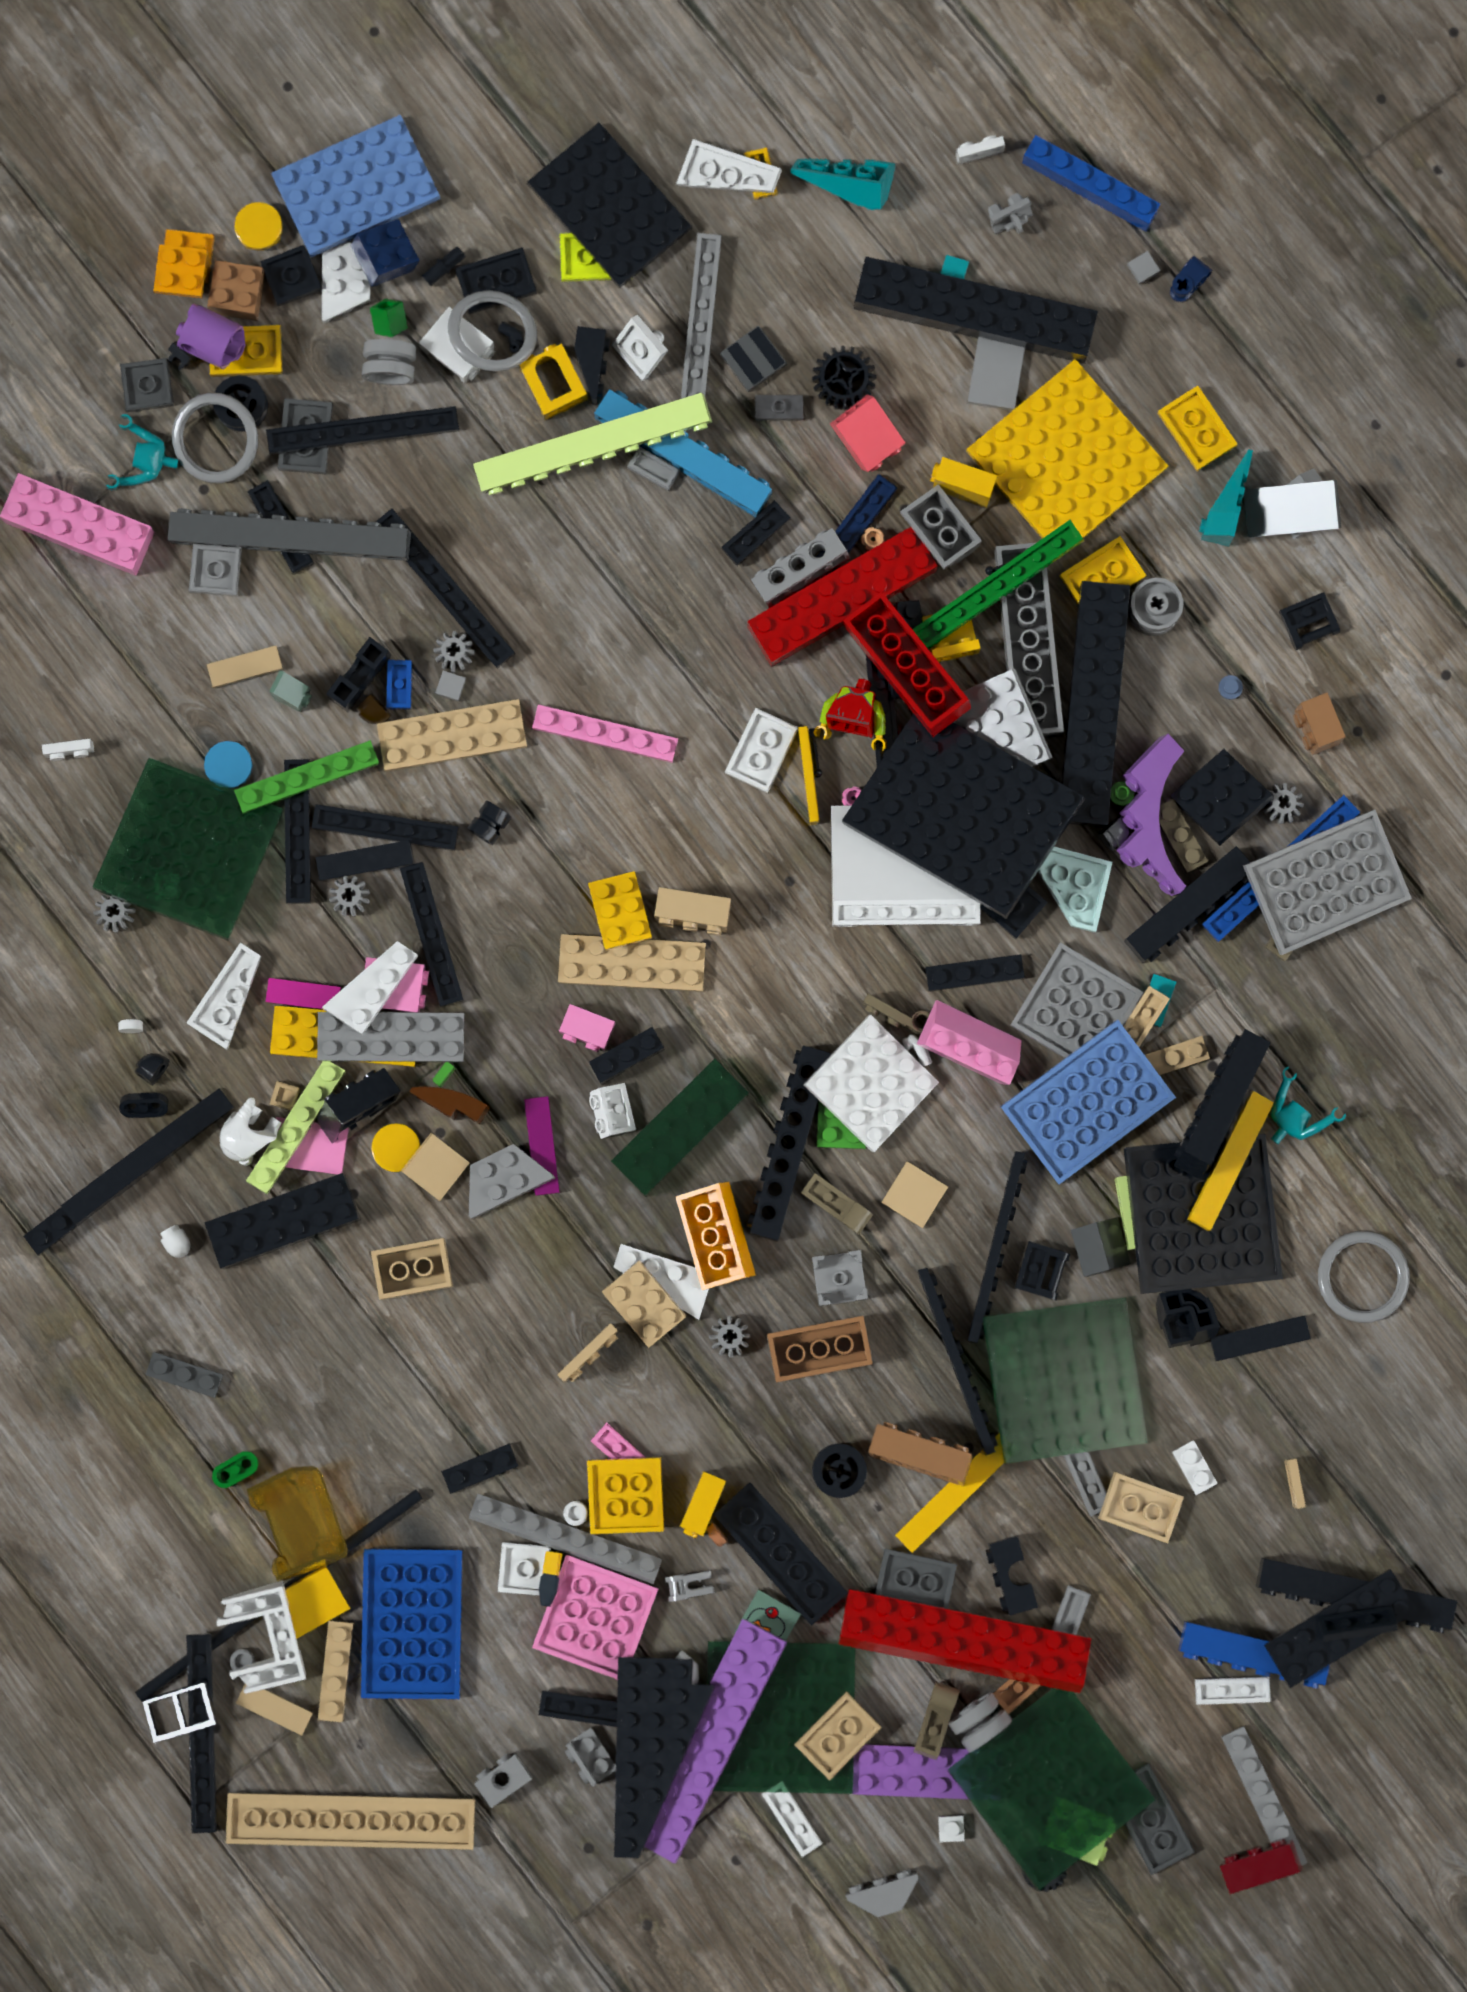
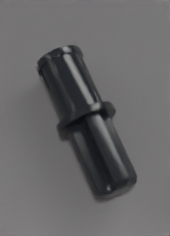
[421,246,466,287]

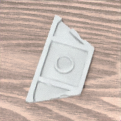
[322,242,371,323]

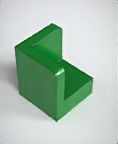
[370,299,408,337]

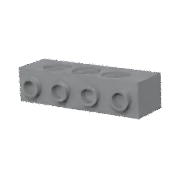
[751,528,851,608]

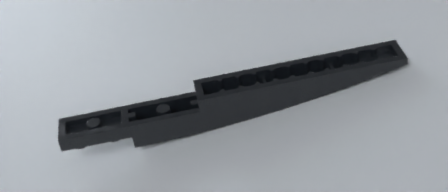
[23,1088,234,1256]

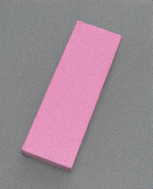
[591,1423,645,1459]

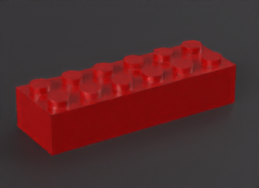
[843,591,971,737]

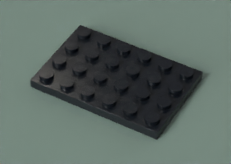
[527,122,692,289]

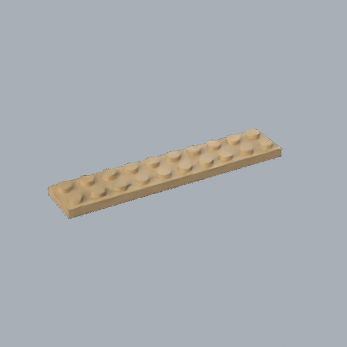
[226,1793,475,1850]

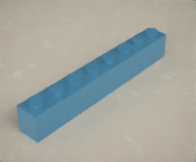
[594,389,772,517]

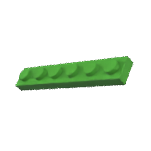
[234,740,379,814]

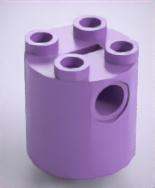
[176,303,245,369]

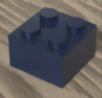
[351,219,420,287]

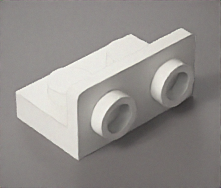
[589,1083,636,1139]

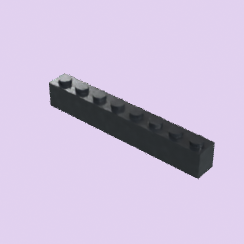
[1255,1558,1457,1633]

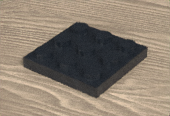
[1170,749,1274,846]

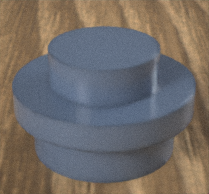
[1218,675,1243,700]

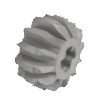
[433,631,475,672]
[1263,783,1304,824]
[329,876,370,917]
[93,891,135,933]
[709,1316,751,1358]

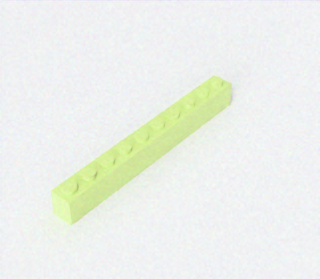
[473,393,712,495]

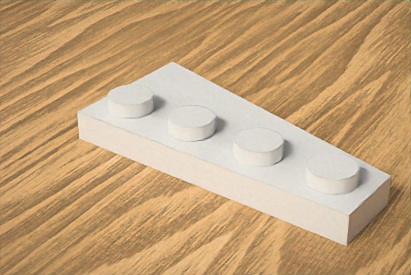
[676,139,782,193]
[322,941,418,1035]
[187,943,261,1050]
[614,1244,709,1320]

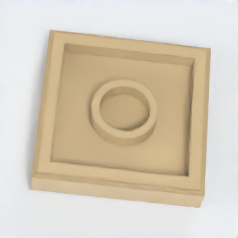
[401,1133,469,1201]
[881,1162,948,1228]

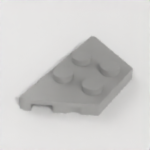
[469,1144,555,1219]

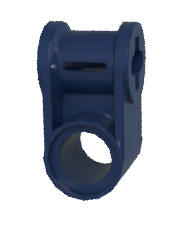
[1170,255,1213,302]

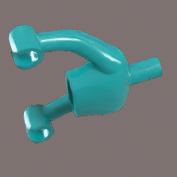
[106,414,179,490]
[1271,1067,1346,1145]

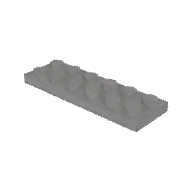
[317,1012,464,1062]

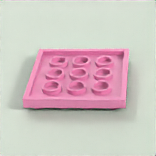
[532,1554,658,1680]

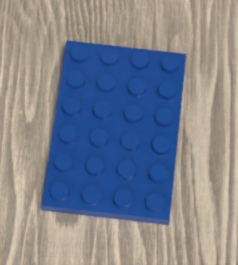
[361,1549,463,1699]

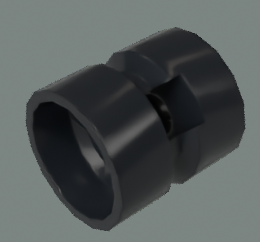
[467,800,512,846]

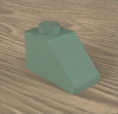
[269,670,312,712]

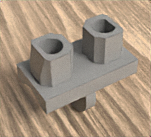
[988,193,1033,235]

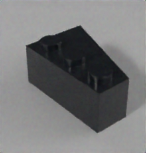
[316,1068,401,1144]

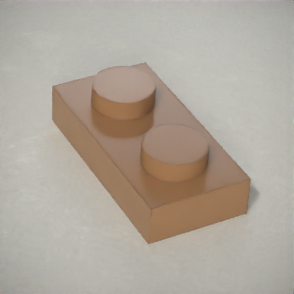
[993,1679,1041,1715]

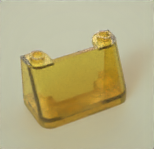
[246,1466,348,1582]

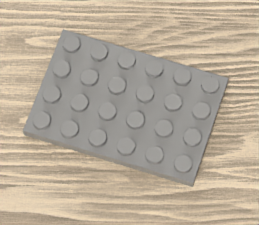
[1243,810,1412,955]

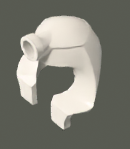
[219,1098,282,1166]

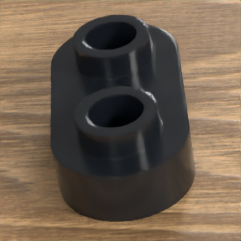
[119,1093,169,1118]

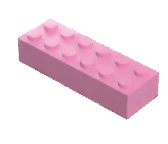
[0,473,155,576]

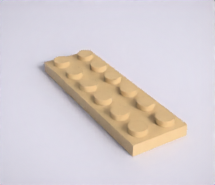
[377,699,527,772]
[558,934,706,992]

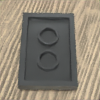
[278,398,333,474]
[875,1549,957,1609]

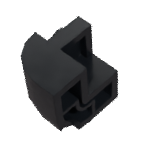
[1156,1289,1220,1348]

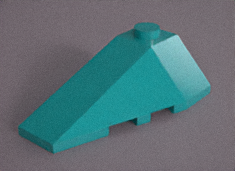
[791,159,896,210]

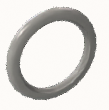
[448,290,537,372]
[172,393,258,483]
[1318,1231,1410,1323]

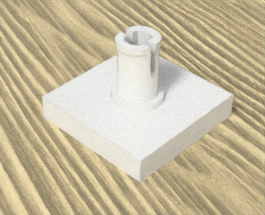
[612,315,668,381]

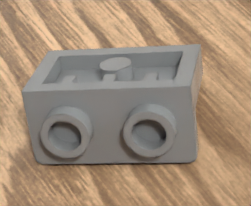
[565,1727,616,1787]

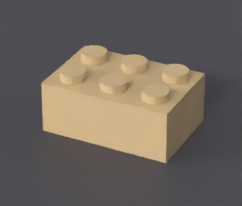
[654,887,731,936]
[371,1238,454,1300]

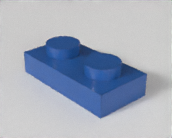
[386,660,412,709]

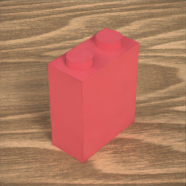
[830,395,905,472]

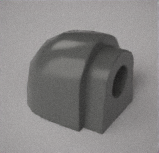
[1097,816,1130,851]

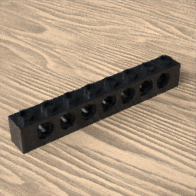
[747,1045,831,1241]

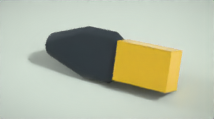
[539,1551,562,1607]

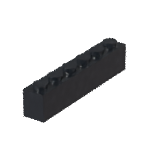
[1124,846,1250,963]

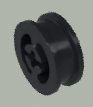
[213,375,268,432]
[812,1443,867,1498]

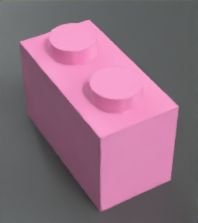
[559,1004,616,1052]

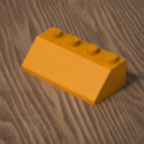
[675,1182,756,1290]

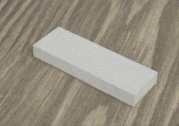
[1195,1677,1271,1705]
[762,1780,823,1857]

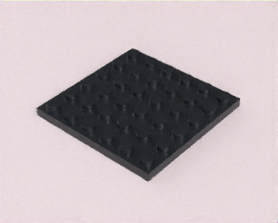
[1123,1134,1283,1294]

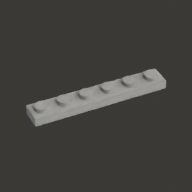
[1221,1726,1308,1865]

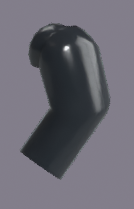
[498,321,524,353]

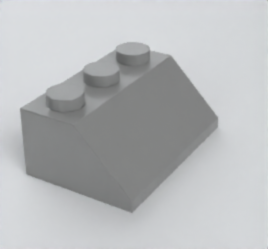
[900,484,982,569]

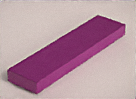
[524,1096,560,1196]

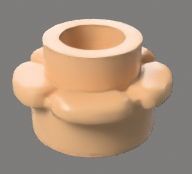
[861,527,885,550]

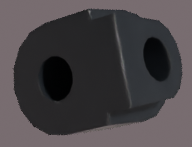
[134,1053,170,1086]

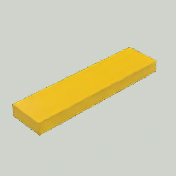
[798,726,819,825]

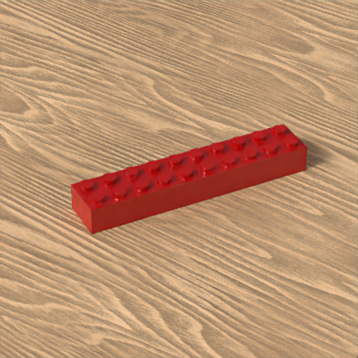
[838,1589,1092,1693]

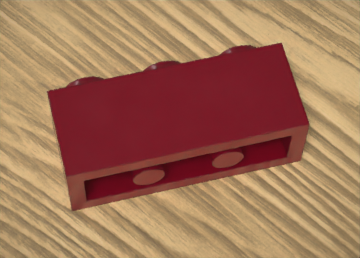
[1220,1838,1303,1894]

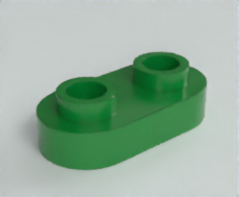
[212,1451,259,1488]

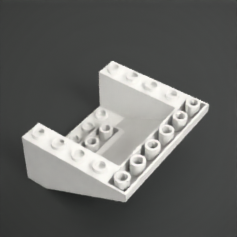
[831,806,980,927]

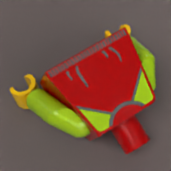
[814,679,887,751]

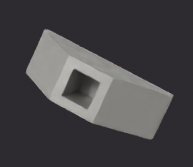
[845,1869,918,1917]

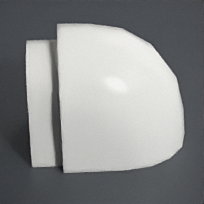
[160,1225,191,1258]

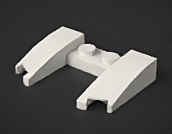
[217,1581,306,1694]

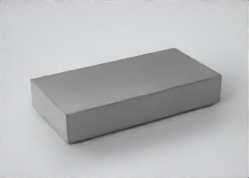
[627,446,680,491]
[1051,1585,1091,1635]

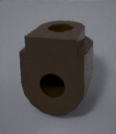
[356,694,392,724]

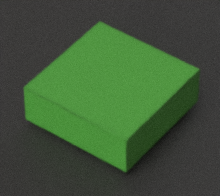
[433,1062,456,1088]

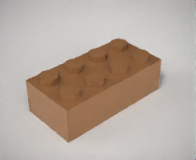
[767,1316,873,1383]
[868,1422,972,1487]

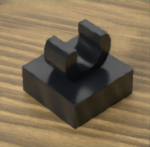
[168,341,198,370]

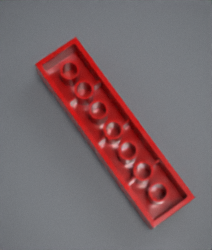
[747,527,938,667]

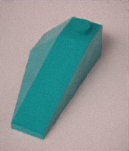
[1198,449,1253,547]

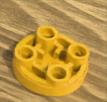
[234,202,283,251]
[372,1123,421,1172]

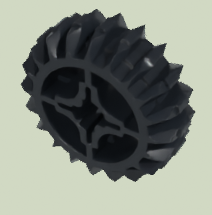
[812,346,876,411]

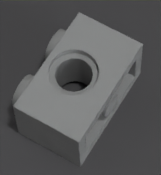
[474,1753,533,1808]

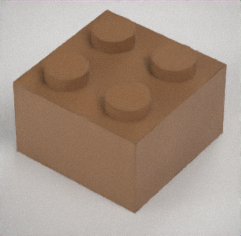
[207,260,265,321]
[1293,692,1346,755]

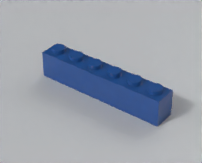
[1022,135,1160,232]
[1178,1621,1330,1688]

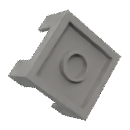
[812,1250,868,1307]

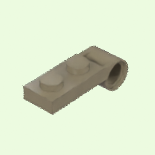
[863,993,930,1035]
[801,1173,873,1234]
[913,1682,960,1760]

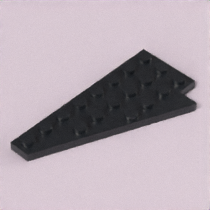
[614,1657,715,1858]

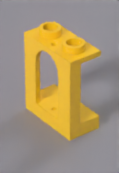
[519,344,588,420]

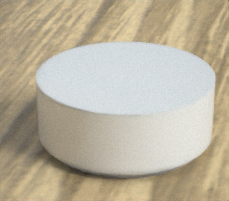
[118,1019,143,1033]
[563,1501,588,1526]

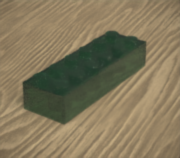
[611,1059,749,1197]

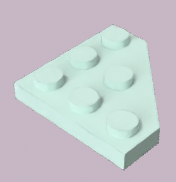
[1038,847,1112,932]

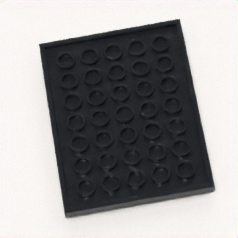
[842,714,1085,919]

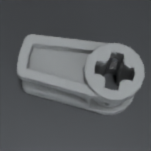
[665,1571,715,1602]

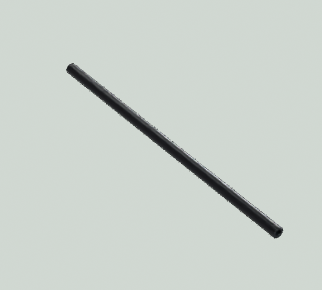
[135,1489,423,1702]

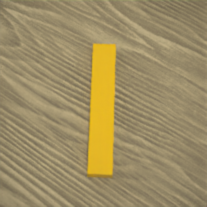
[1187,1091,1274,1231]
[895,1432,1017,1553]

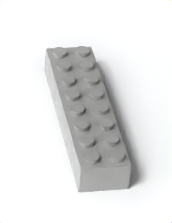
[994,543,1064,738]

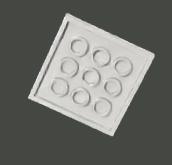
[804,1015,939,1152]

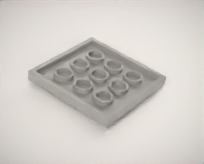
[954,669,1052,767]
[1010,942,1143,1058]

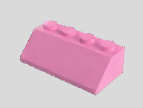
[917,1000,1022,1085]

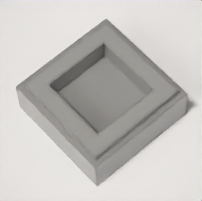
[1127,251,1160,285]
[436,671,466,702]

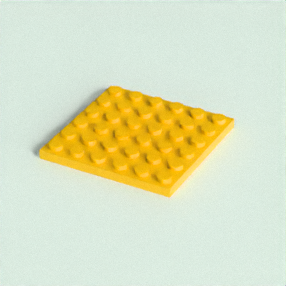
[966,359,1168,558]

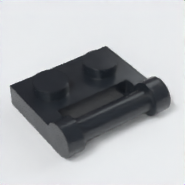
[1279,592,1340,651]
[1015,1241,1071,1301]

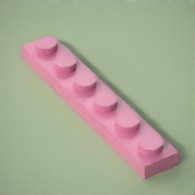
[532,705,678,763]

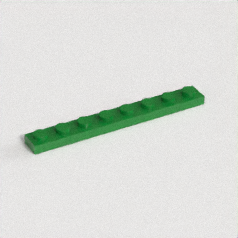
[912,520,1085,649]

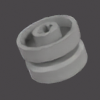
[362,339,416,385]
[1128,577,1184,636]
[948,1692,1012,1752]

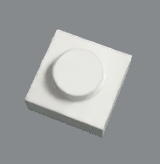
[938,1815,964,1842]

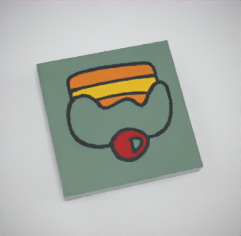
[734,1589,801,1641]

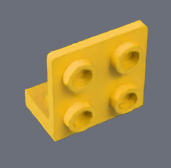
[922,614,981,662]

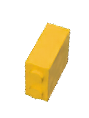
[930,457,997,508]
[680,1471,726,1539]

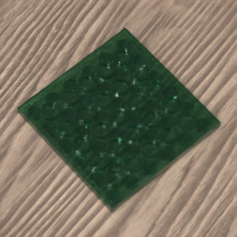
[92,758,284,941]
[983,1297,1148,1464]
[707,1641,856,1794]
[947,1688,1156,1891]

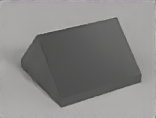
[1071,1217,1131,1277]

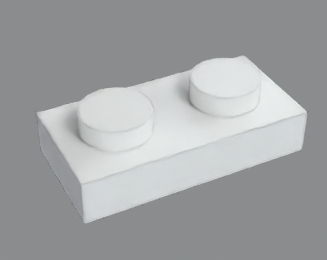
[956,135,1005,165]
[42,739,94,761]
[1172,1440,1218,1495]

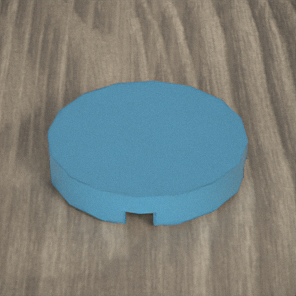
[204,741,253,790]

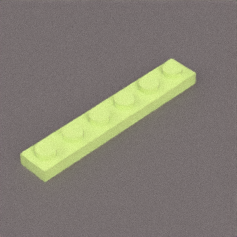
[246,1061,346,1195]

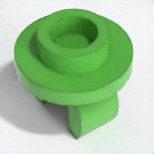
[1110,781,1134,806]

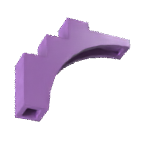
[1116,734,1186,896]

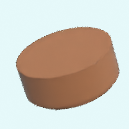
[706,1522,728,1547]

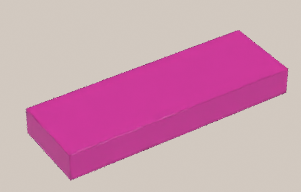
[265,978,341,1010]

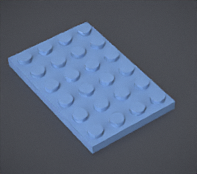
[271,115,440,257]
[1000,1019,1176,1185]

